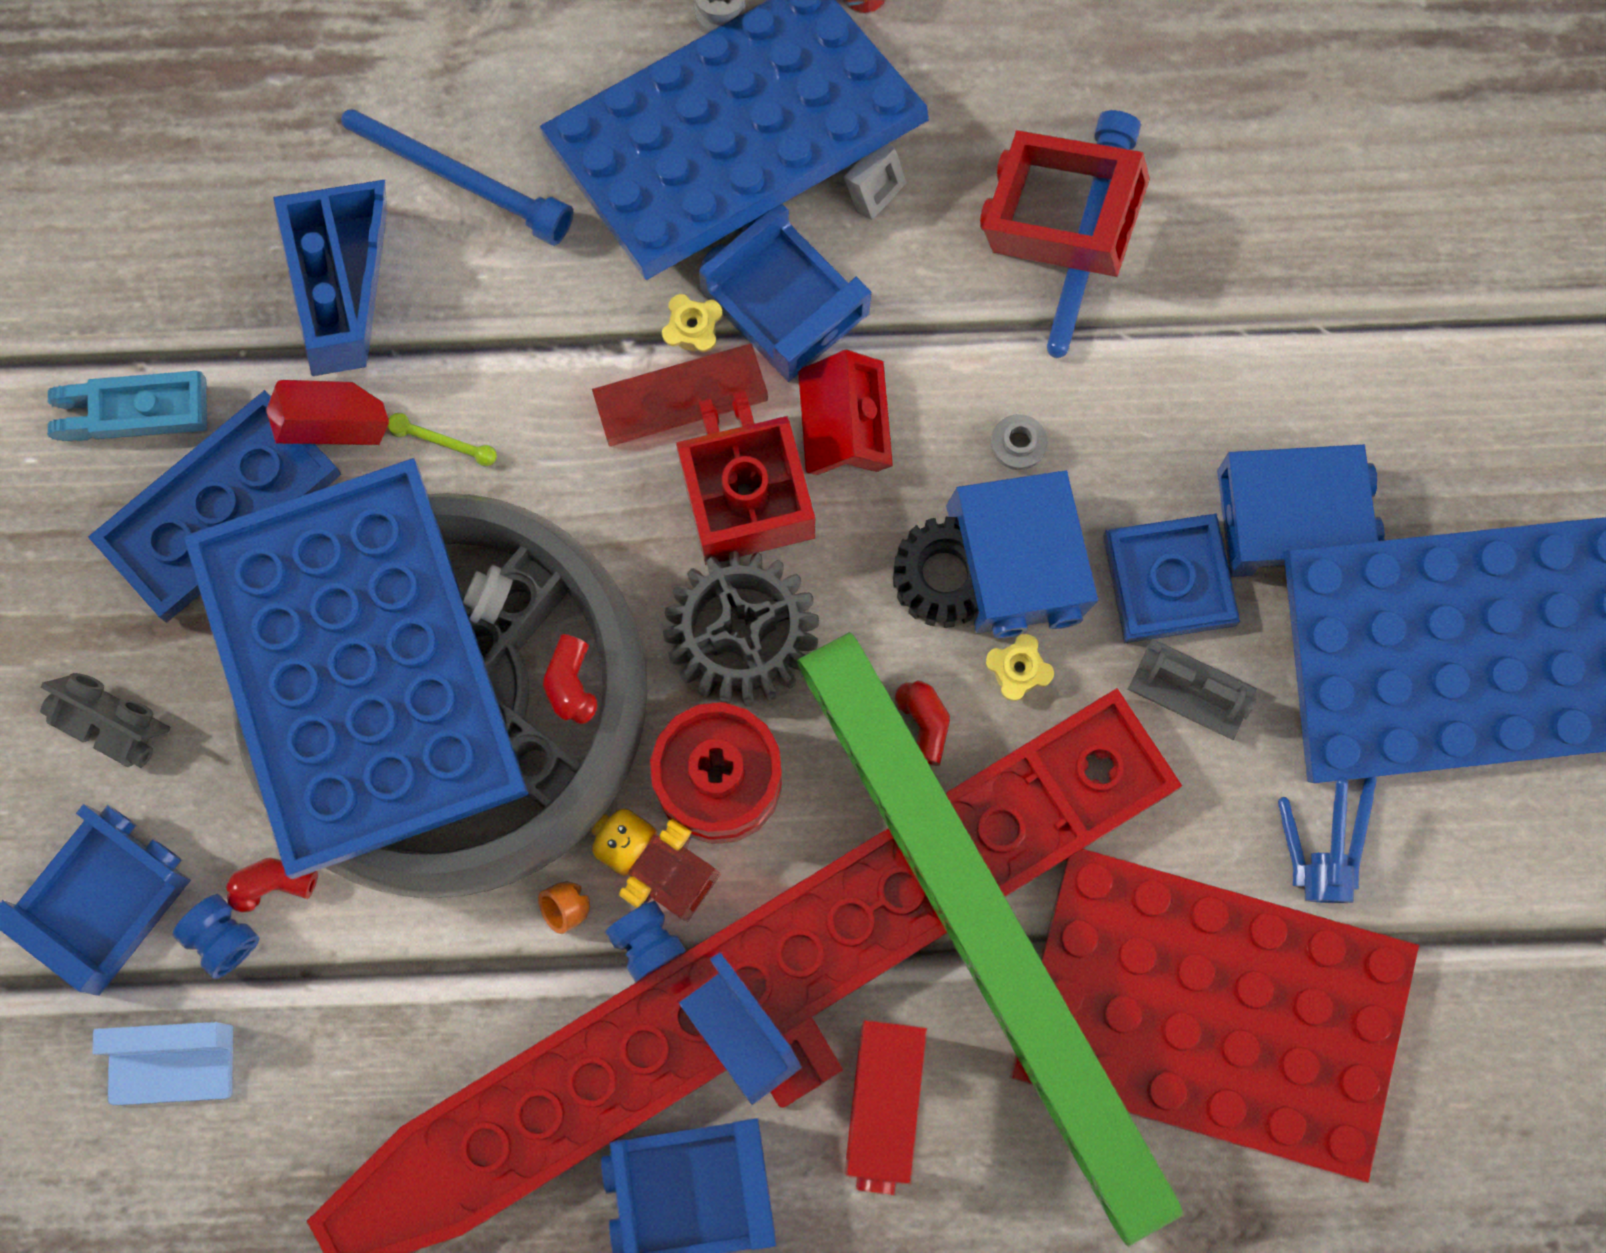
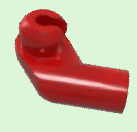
[543,634,598,724]
[894,680,950,766]
[226,858,318,913]

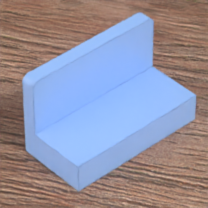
[93,1022,233,1105]

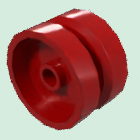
[650,702,783,844]

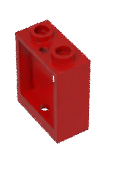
[980,130,1150,277]
[844,1020,927,1195]

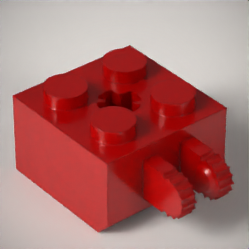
[676,391,816,565]

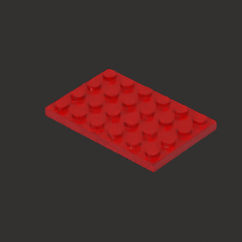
[1010,849,1419,1183]

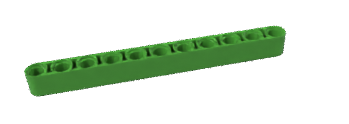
[797,632,1183,1247]

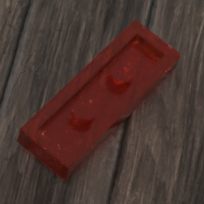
[592,343,768,447]

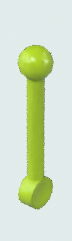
[388,413,497,467]

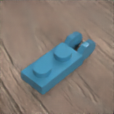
[47,371,207,442]

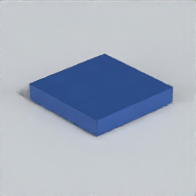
[1103,513,1240,643]

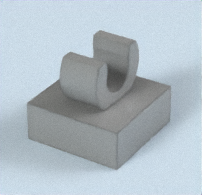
[844,144,907,220]

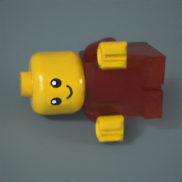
[591,809,721,923]

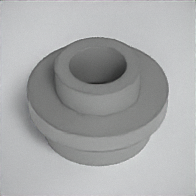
[991,414,1048,470]
[463,565,513,624]

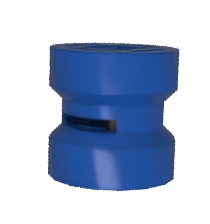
[173,894,260,979]
[605,900,686,983]

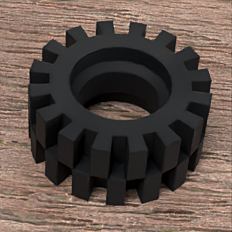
[893,516,979,628]

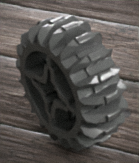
[663,550,819,706]

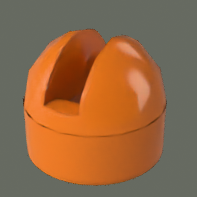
[538,881,590,934]

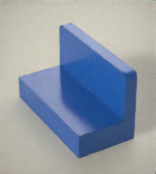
[679,952,802,1105]

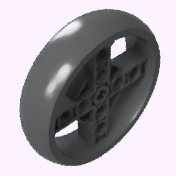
[233,493,647,898]

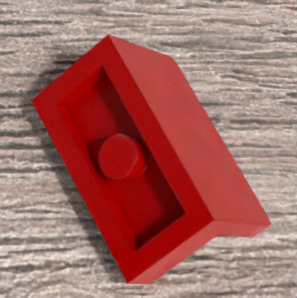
[798,349,893,475]

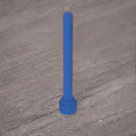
[341,109,574,246]
[1047,110,1141,358]

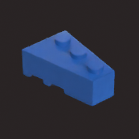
[273,179,387,377]

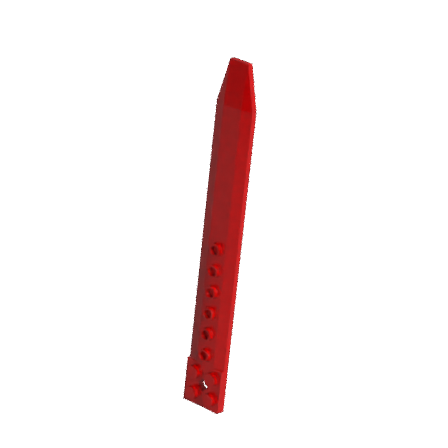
[307,688,1182,1253]

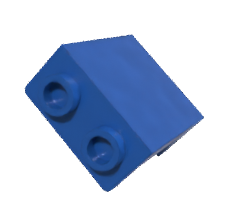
[699,204,871,382]
[1217,444,1385,577]
[946,470,1098,638]
[0,804,191,996]
[601,1118,777,1253]

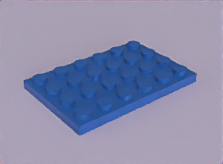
[540,0,929,280]
[183,458,529,879]
[1284,517,1606,783]

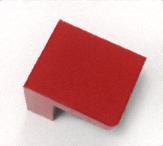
[770,1016,844,1108]

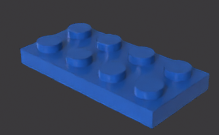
[88,390,342,623]

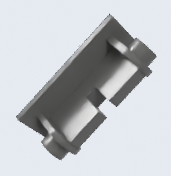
[1127,639,1257,740]
[40,673,171,768]

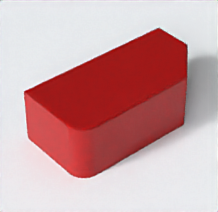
[266,380,389,445]

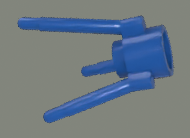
[1278,777,1377,903]

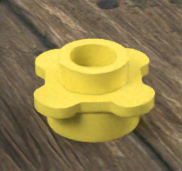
[662,294,722,352]
[986,634,1054,701]

